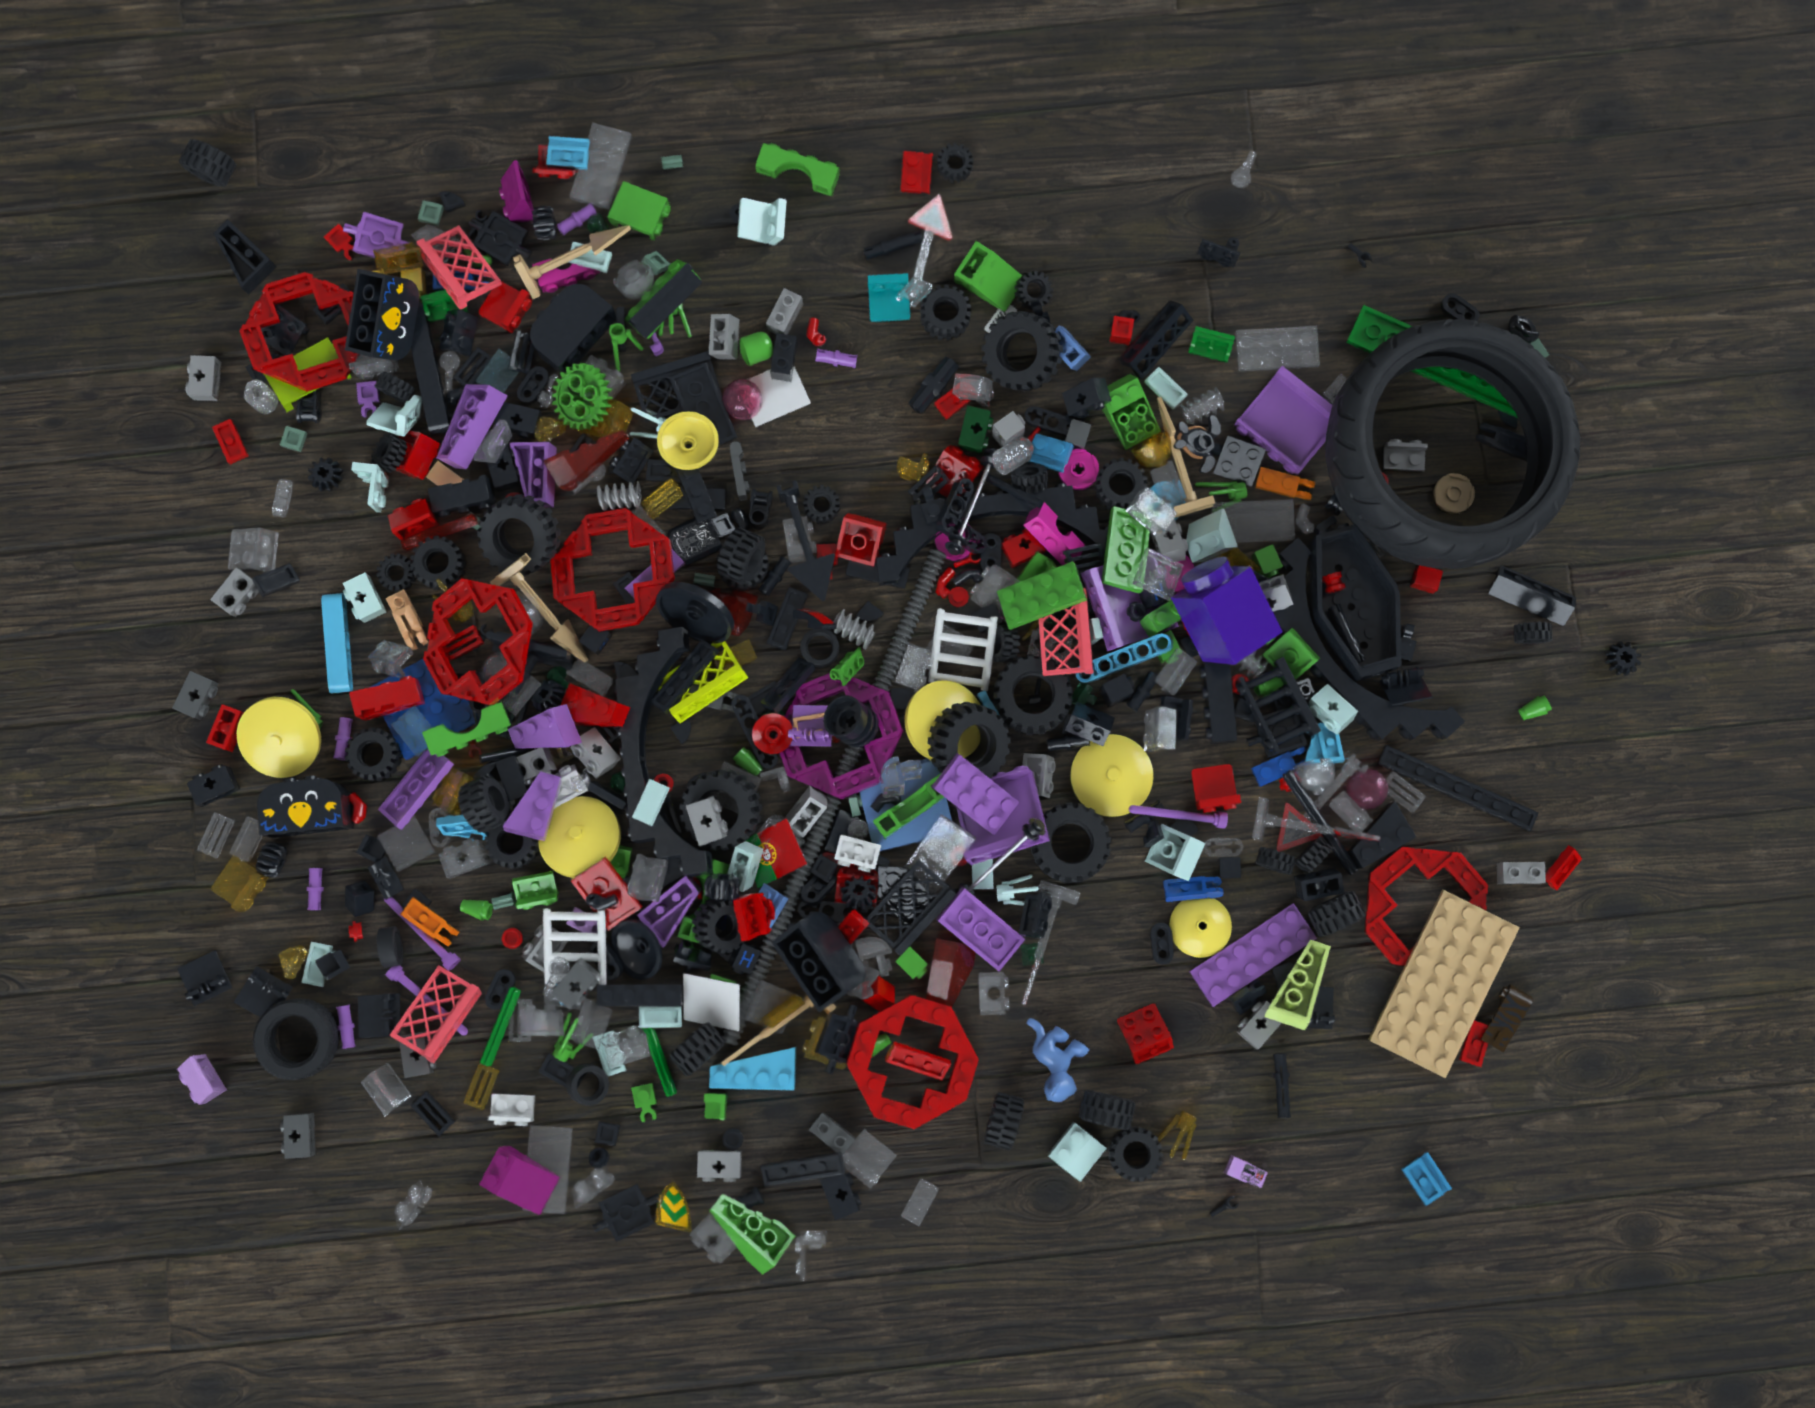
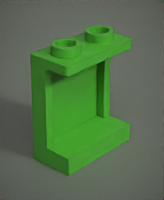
[608,181,671,240]

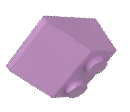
[178,1054,227,1105]

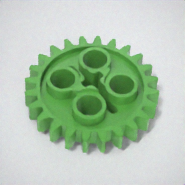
[551,363,613,430]

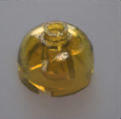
[1131,431,1172,469]

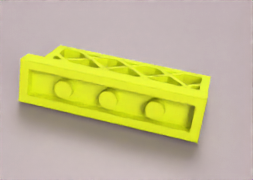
[658,641,748,723]

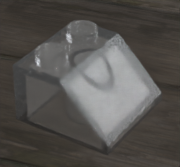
[517,1005,564,1036]

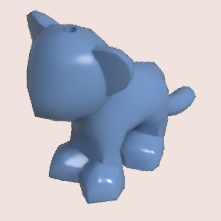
[1027,1018,1089,1102]

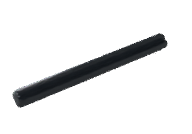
[1282,770,1358,875]

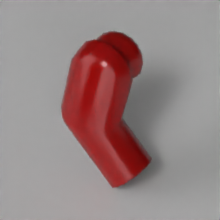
[806,318,826,347]
[936,567,955,599]
[348,792,367,824]

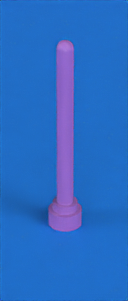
[1129,805,1228,829]
[384,897,461,971]
[385,966,468,1035]

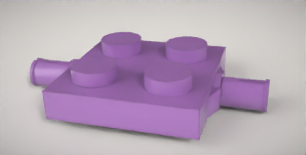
[343,212,413,263]

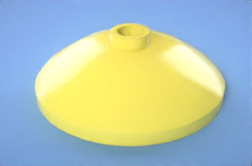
[657,412,719,470]
[1169,897,1232,958]

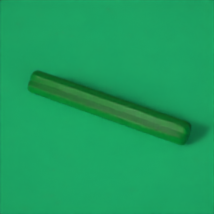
[480,987,521,1066]
[642,1028,677,1097]

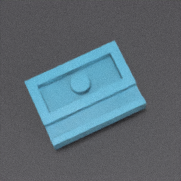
[546,136,590,170]

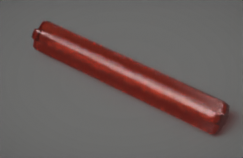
[401,514,478,550]

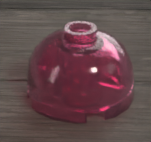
[722,379,763,420]
[1346,768,1388,810]

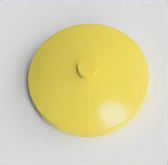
[905,680,980,760]
[237,697,321,778]
[1070,734,1153,817]
[538,796,621,878]

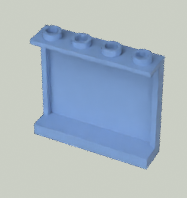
[859,759,955,852]

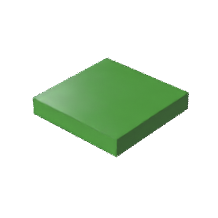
[1262,628,1320,680]

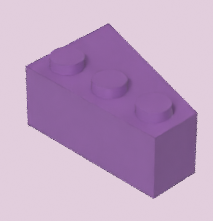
[510,442,557,507]
[508,704,582,749]
[503,772,562,841]
[637,876,702,948]

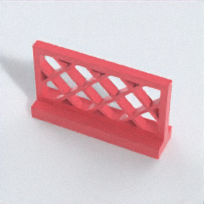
[416,226,502,310]
[1039,588,1094,676]
[390,965,482,1064]

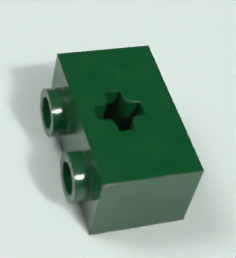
[958,406,994,454]

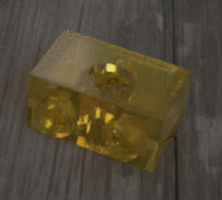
[373,242,423,274]

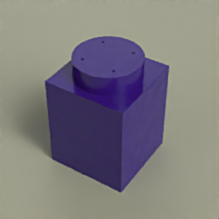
[1171,557,1282,665]

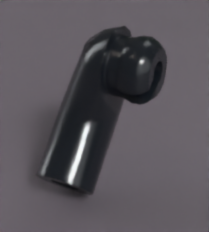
[870,791,901,813]

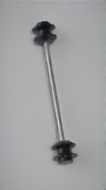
[945,448,1003,555]
[955,818,1046,897]

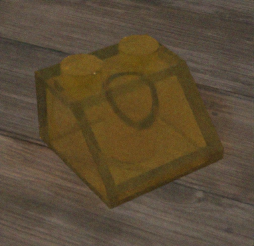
[432,767,475,816]

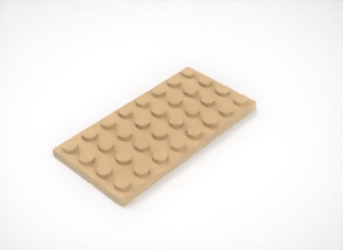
[1368,890,1520,1078]

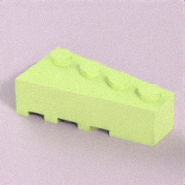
[1264,940,1331,1030]

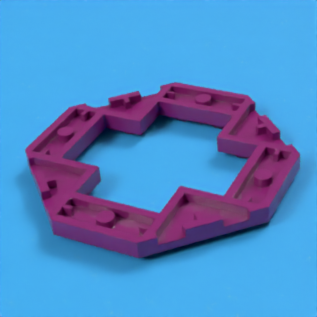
[775,673,903,799]

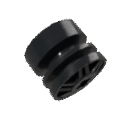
[823,695,879,748]

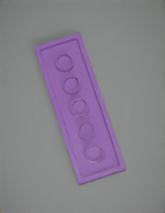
[1189,903,1317,1007]

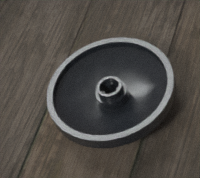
[656,582,734,644]

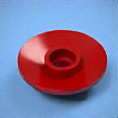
[752,713,793,754]

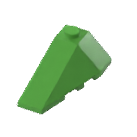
[709,1194,795,1274]

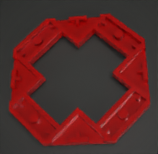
[239,272,360,392]
[550,508,675,632]
[423,578,533,705]
[1365,847,1488,966]
[846,994,979,1129]

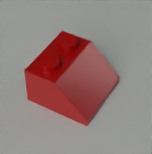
[396,430,440,480]
[388,499,439,541]
[835,513,887,567]

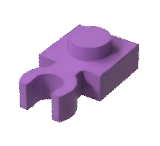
[357,381,380,418]

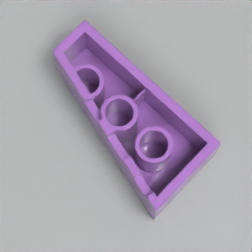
[437,384,507,469]

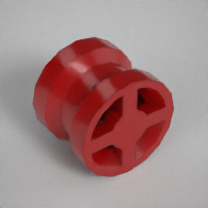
[1322,572,1346,594]

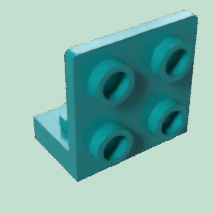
[868,273,910,322]

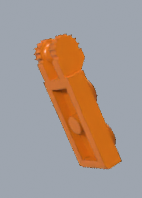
[1255,467,1315,500]
[400,897,460,947]

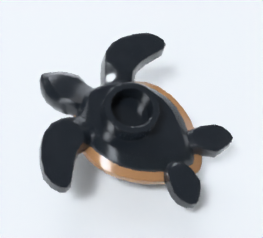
[1173,415,1223,474]

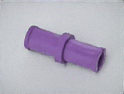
[556,203,597,236]
[816,349,857,368]
[334,717,353,760]
[306,868,324,910]
[336,1005,356,1049]

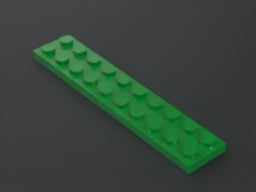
[1346,305,1518,418]

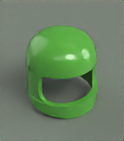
[740,332,774,367]

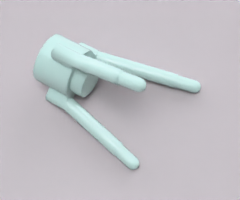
[629,407,667,439]
[996,874,1039,906]

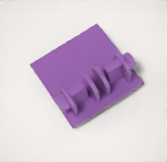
[788,705,832,747]

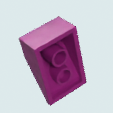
[499,160,533,224]
[479,1145,560,1215]

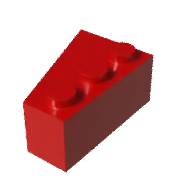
[349,676,425,721]
[560,683,630,727]

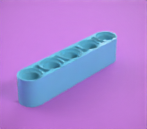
[321,593,353,694]
[1075,634,1173,683]

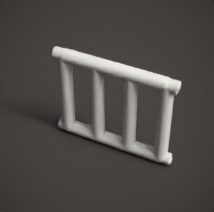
[928,608,998,691]
[543,908,607,985]

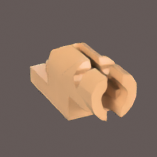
[386,589,428,651]

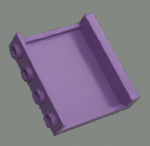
[1234,366,1333,475]
[1080,549,1179,651]
[956,766,1050,865]

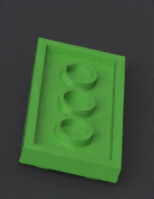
[1102,506,1152,594]
[997,561,1087,630]

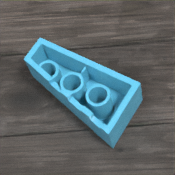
[709,1047,797,1090]

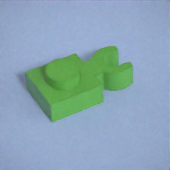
[631,1083,657,1122]

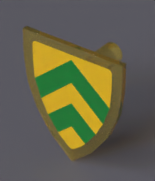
[655,1181,691,1232]

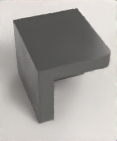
[1065,419,1091,449]

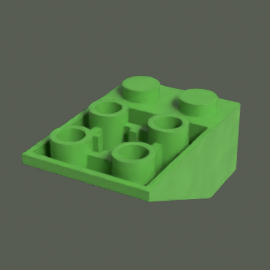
[954,241,1022,313]
[1102,374,1161,450]

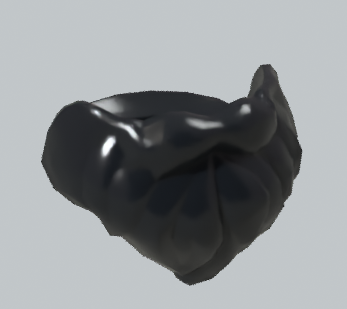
[1508,315,1539,343]

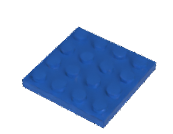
[369,659,475,760]

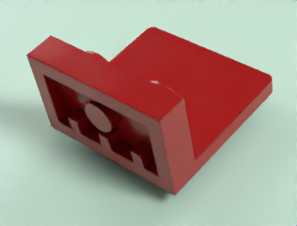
[1117,1003,1174,1065]

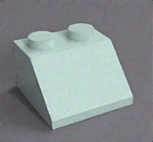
[1186,509,1238,563]
[1145,824,1205,881]
[1047,1122,1106,1182]

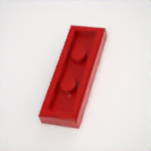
[885,1041,951,1080]

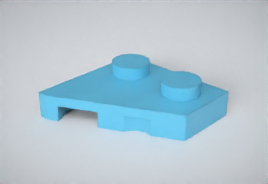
[1304,723,1345,767]
[436,815,488,840]

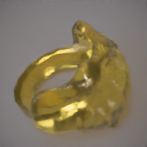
[534,417,567,442]
[279,945,309,979]

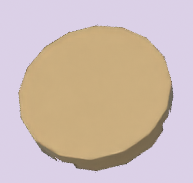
[1433,473,1475,514]

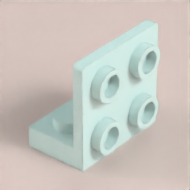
[737,198,786,245]
[366,395,422,437]
[352,462,389,513]

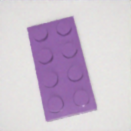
[378,748,454,830]
[932,753,1019,835]
[936,887,1025,971]

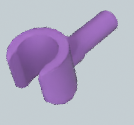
[650,332,664,356]

